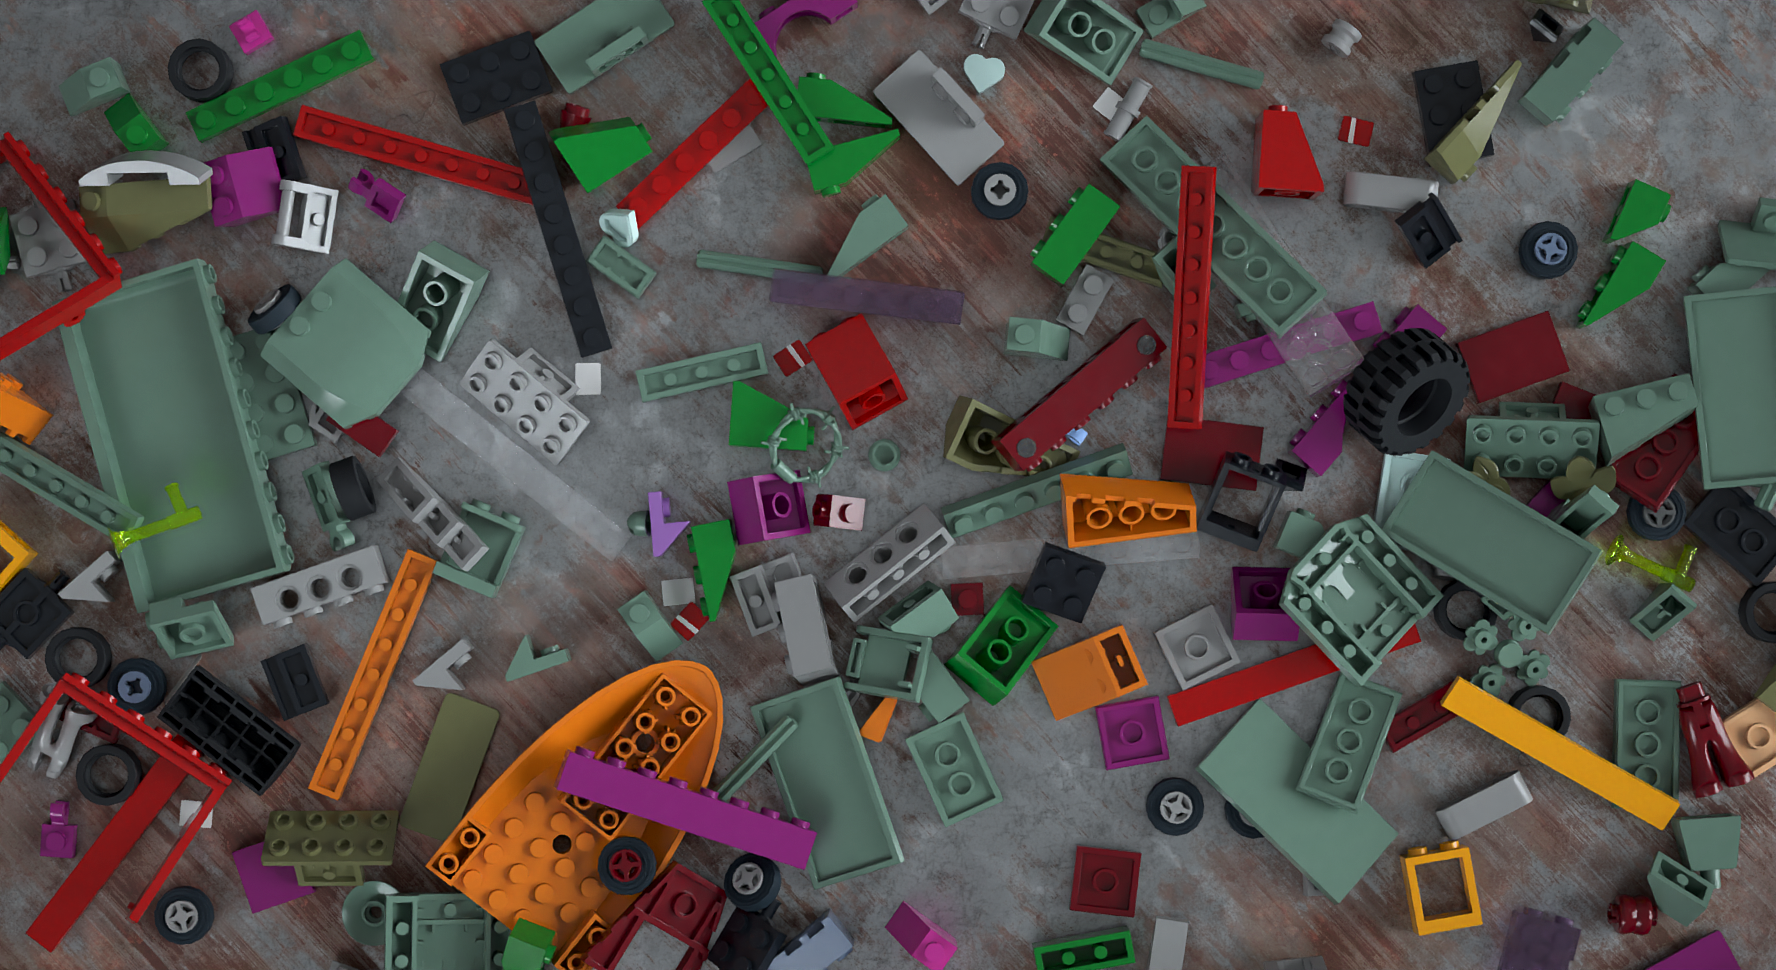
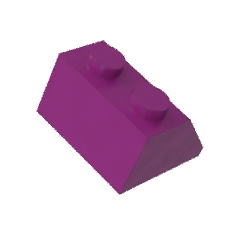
[204,147,282,227]
[727,470,811,546]
[1231,567,1300,641]

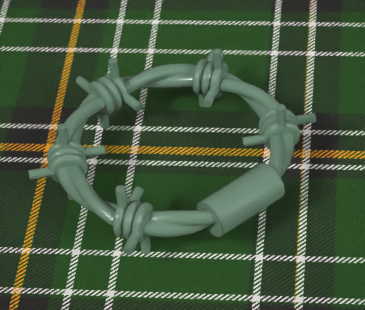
[761,403,850,488]

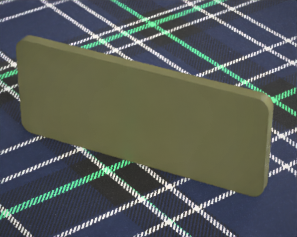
[399,693,500,842]

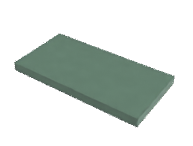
[1683,286,1776,490]
[1382,450,1603,635]
[750,676,905,890]
[1195,698,1399,905]

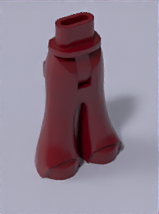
[1676,681,1755,799]

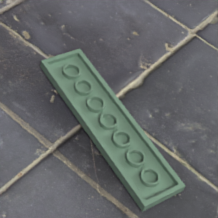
[1100,115,1327,339]

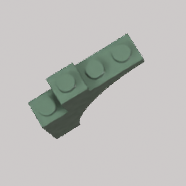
[1480,485,1619,621]

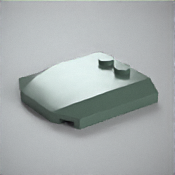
[260,258,432,429]
[1279,514,1444,687]
[384,892,512,970]

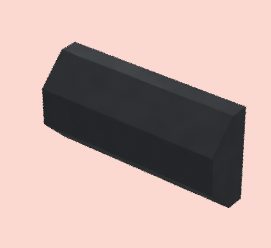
[157,665,302,796]

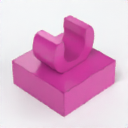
[229,10,275,56]

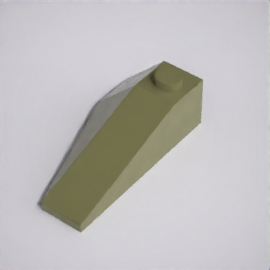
[79,177,212,255]

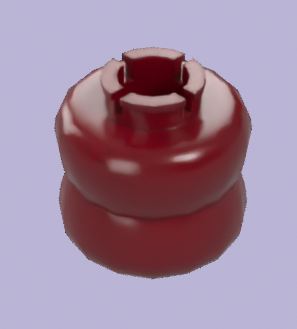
[1607,894,1658,936]

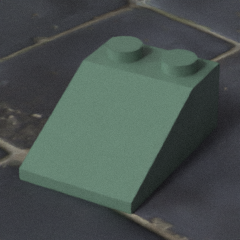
[1023,0,1144,85]
[398,240,490,362]

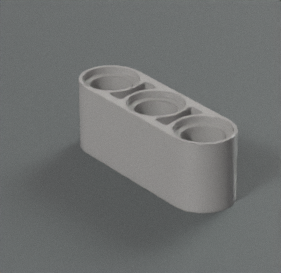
[1343,172,1439,213]
[1435,770,1533,841]

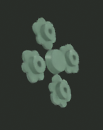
[1463,615,1550,697]

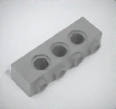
[823,503,955,623]
[250,545,391,629]

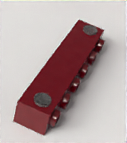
[991,317,1167,472]

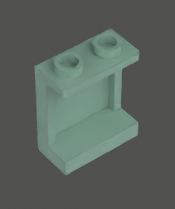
[432,498,526,598]

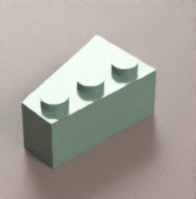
[1517,17,1624,126]
[1588,373,1699,466]

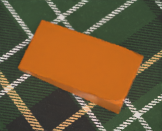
[859,697,897,743]

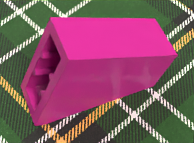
[885,901,958,970]

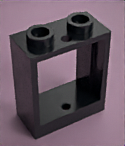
[1197,451,1287,552]

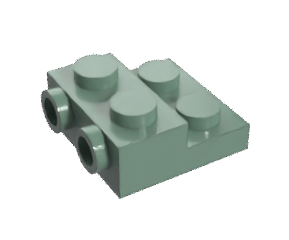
[145,597,234,660]

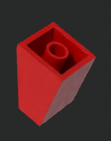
[1250,105,1324,200]
[805,313,908,430]

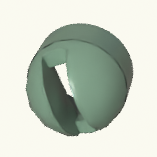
[627,510,651,536]

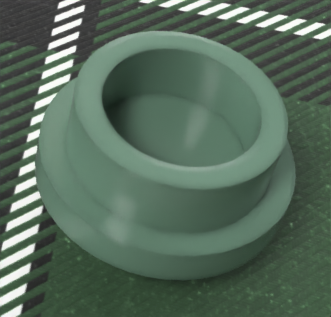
[868,439,901,471]

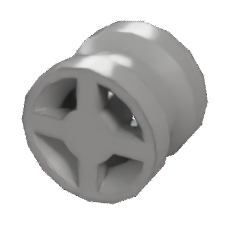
[1321,18,1362,58]

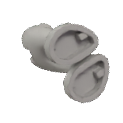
[27,683,98,779]

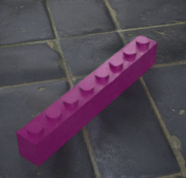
[554,746,817,870]

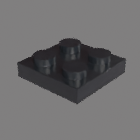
[1021,542,1106,624]

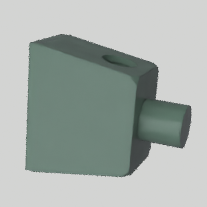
[1671,813,1741,889]

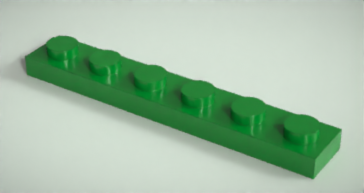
[701,0,834,166]
[185,30,375,143]

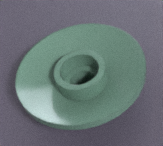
[342,881,400,946]

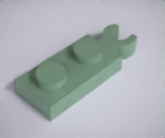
[302,460,355,552]

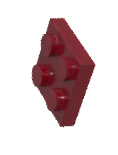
[1069,845,1142,918]

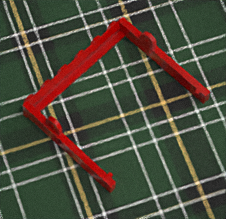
[0,131,123,361]
[0,672,232,924]

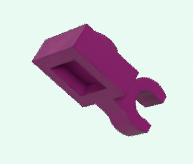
[348,169,406,223]
[40,800,78,858]

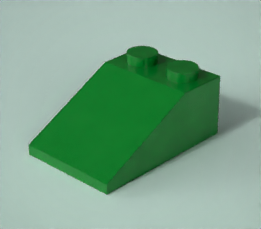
[944,585,1059,706]

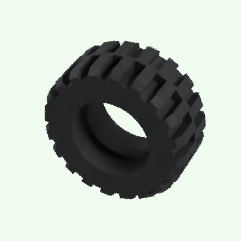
[1343,328,1470,456]

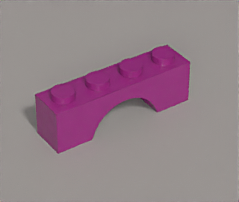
[754,0,858,59]

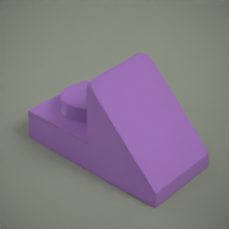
[648,491,691,557]

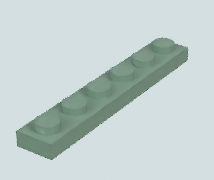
[0,431,145,547]
[941,443,1133,538]

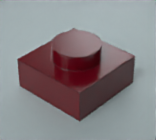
[950,582,984,616]

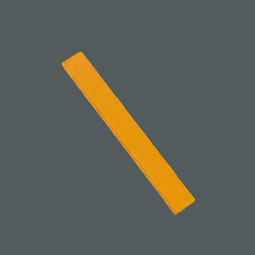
[1440,676,1680,831]

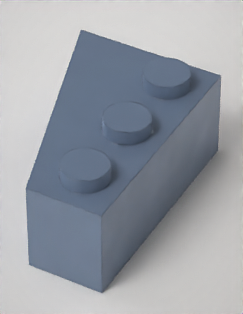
[767,908,854,970]

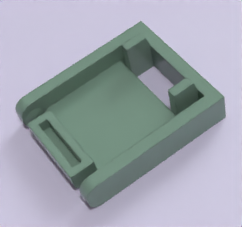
[844,625,933,703]

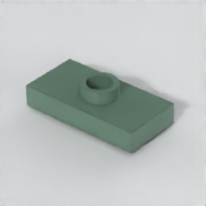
[585,235,657,299]

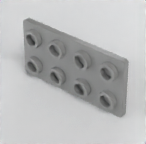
[873,50,1004,186]
[459,339,590,465]

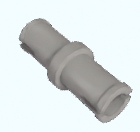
[1103,76,1153,142]

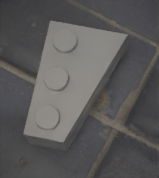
[771,574,842,687]

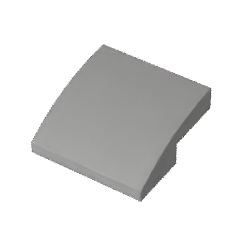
[730,553,802,637]

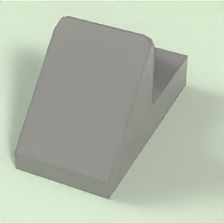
[58,551,123,602]
[412,638,475,690]

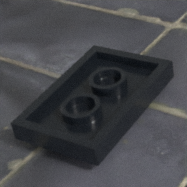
[440,30,553,126]
[1412,60,1495,167]
[1683,487,1776,587]

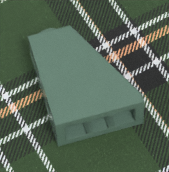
[1003,317,1070,361]

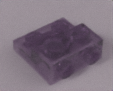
[1497,907,1582,970]

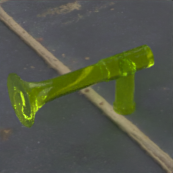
[107,482,203,559]
[1605,534,1698,592]

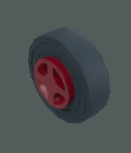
[598,836,657,895]

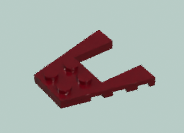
[580,860,727,970]

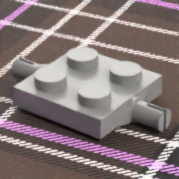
[958,0,1034,49]
[9,189,87,293]

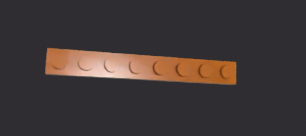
[308,549,438,801]

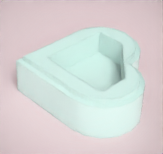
[963,54,1005,95]
[599,208,638,248]

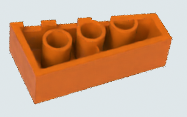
[1060,473,1197,548]

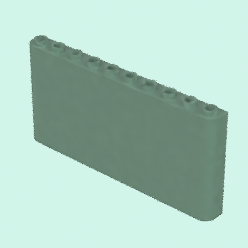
[52,258,294,614]

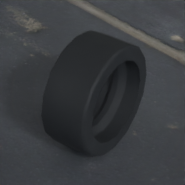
[167,38,234,103]
[329,456,376,521]
[1433,581,1498,640]
[1738,582,1776,643]
[45,627,112,687]
[1508,685,1571,736]
[75,743,143,806]

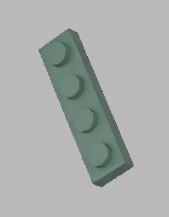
[635,342,769,403]

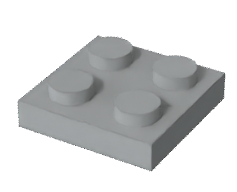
[1153,604,1241,691]

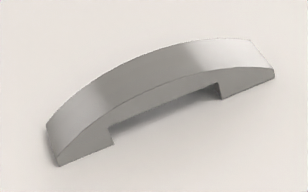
[78,150,213,186]

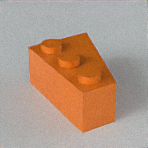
[0,372,54,445]

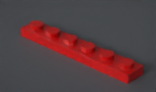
[616,79,768,230]

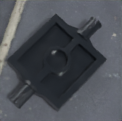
[0,568,75,659]
[707,899,787,970]

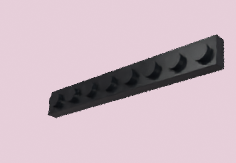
[504,101,612,358]

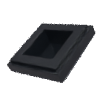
[1529,8,1564,43]
[1275,458,1307,491]

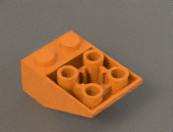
[1031,624,1148,721]

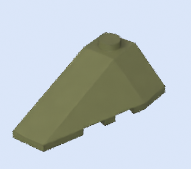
[1424,59,1522,185]
[943,395,1081,476]

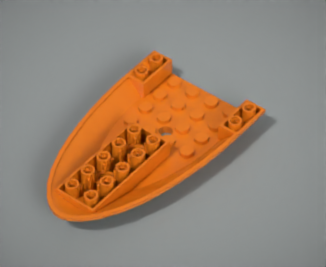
[425,660,723,970]

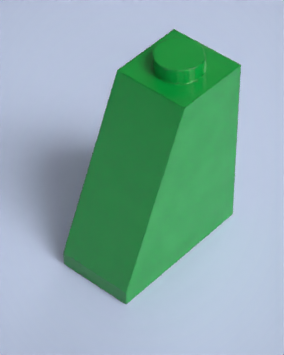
[548,117,653,193]
[729,381,815,452]

